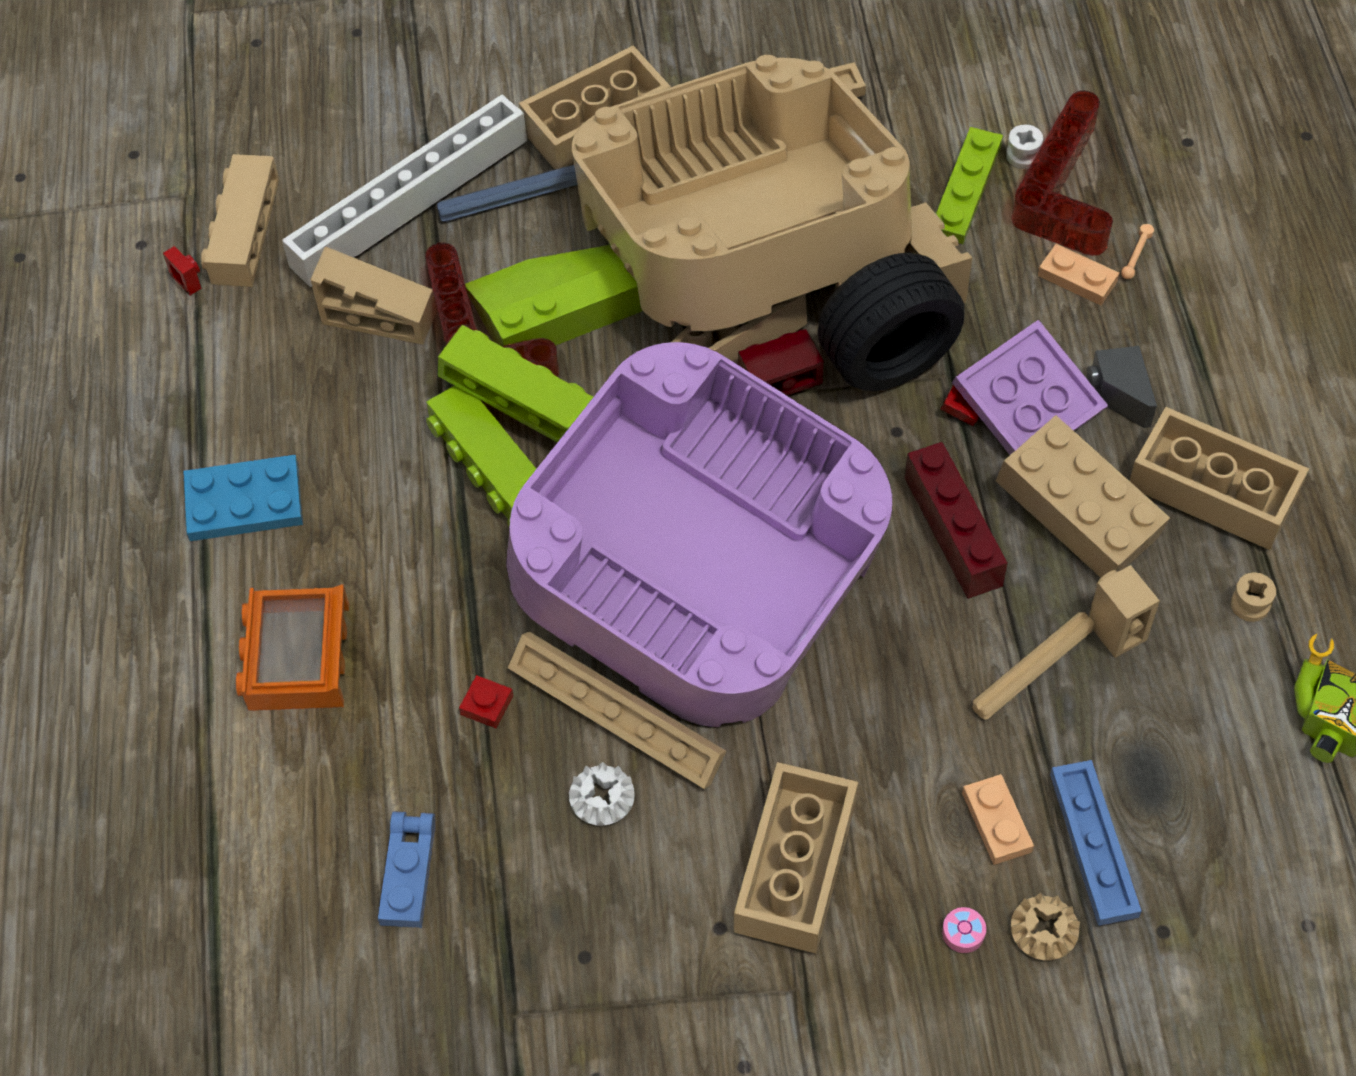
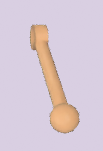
[1121,224,1154,279]

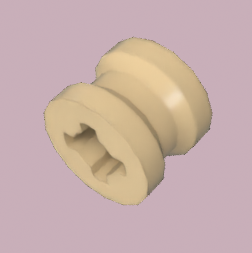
[1231,572,1276,622]

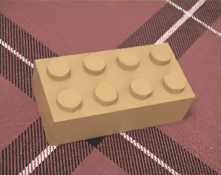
[518,45,671,170]
[1129,407,1309,550]
[996,415,1170,578]
[734,762,858,954]

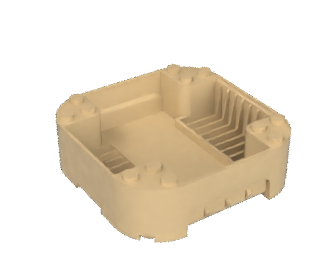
[572,55,912,331]

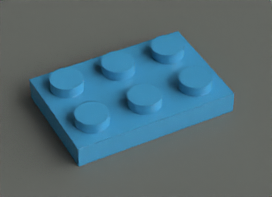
[183,454,303,541]

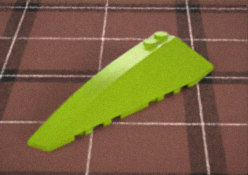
[464,245,643,358]

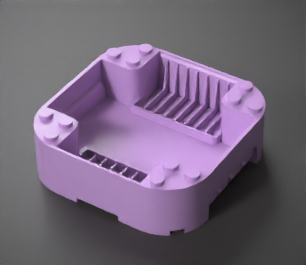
[507,342,892,727]

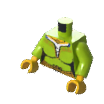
[1294,634,1356,763]

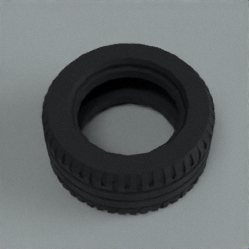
[818,252,965,391]

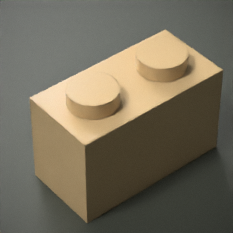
[1089,565,1160,658]

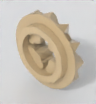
[1011,893,1080,961]

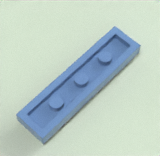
[1050,760,1142,926]

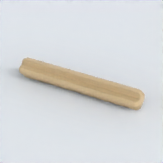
[972,612,1094,720]

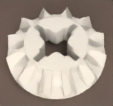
[569,762,635,826]

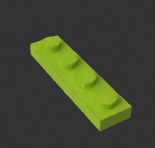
[936,127,1003,245]

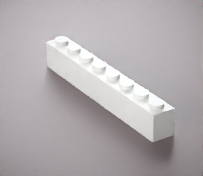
[282,95,527,287]

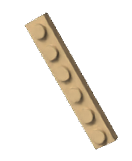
[508,632,726,789]

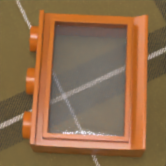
[236,584,349,711]

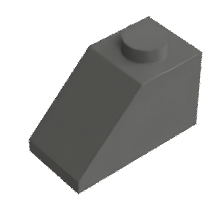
[1087,346,1157,428]

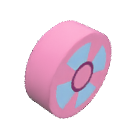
[942,907,986,953]

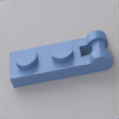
[378,811,436,928]

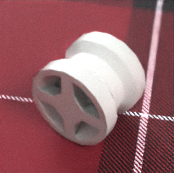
[1006,125,1043,169]

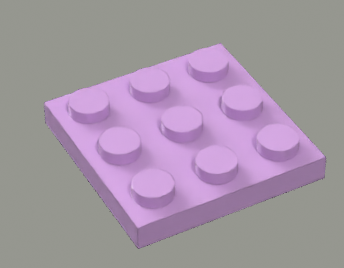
[952,320,1108,455]

